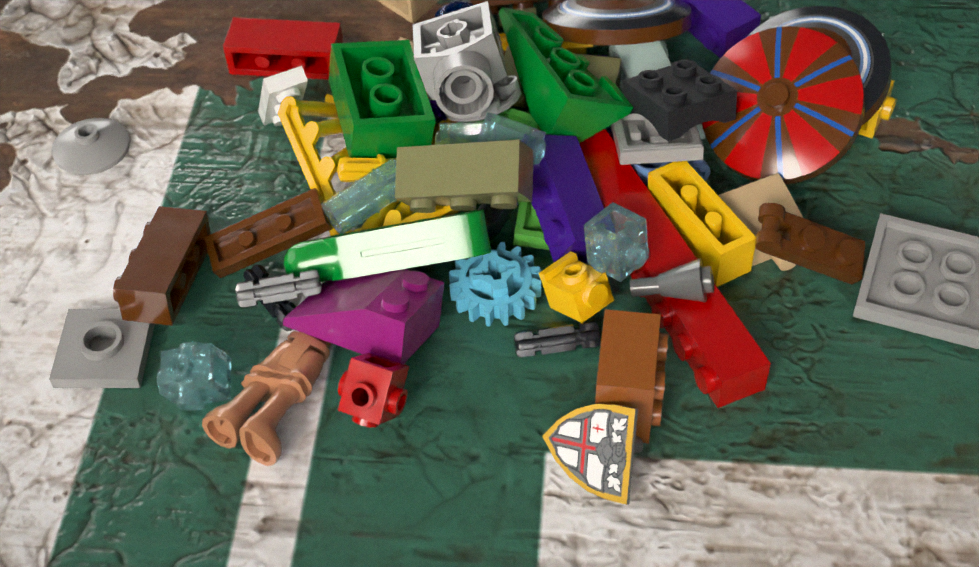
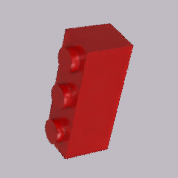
[223,17,343,80]

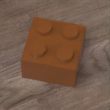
[595,309,668,443]

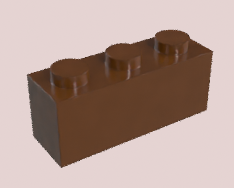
[113,206,211,326]

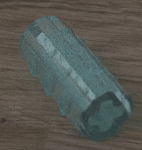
[321,159,397,234]

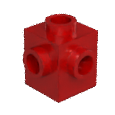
[338,353,409,428]

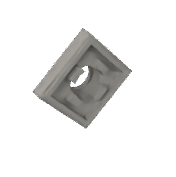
[611,113,704,165]
[49,309,155,388]

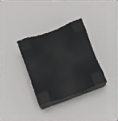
[622,60,737,141]

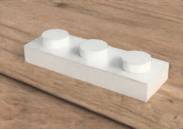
[258,66,308,126]

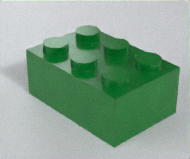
[329,40,435,159]

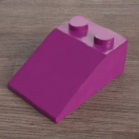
[283,269,444,364]

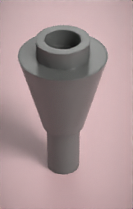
[630,258,715,302]

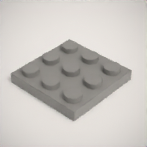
[853,213,979,349]

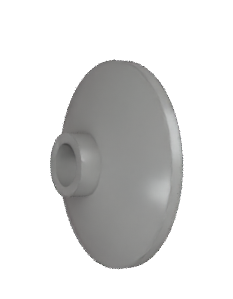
[52,118,130,175]

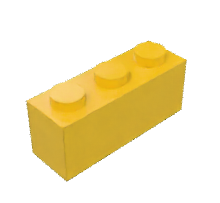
[647,161,756,287]

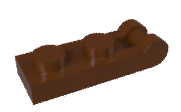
[755,203,865,285]

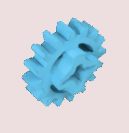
[449,242,542,326]

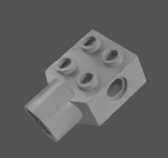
[413,1,507,119]

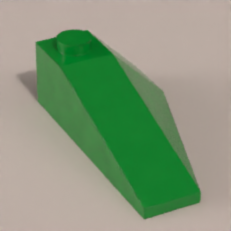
[499,7,633,142]

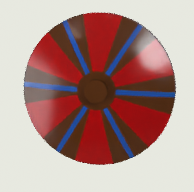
[702,26,866,185]

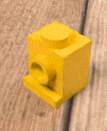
[539,251,614,323]

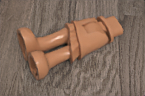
[202,331,332,466]

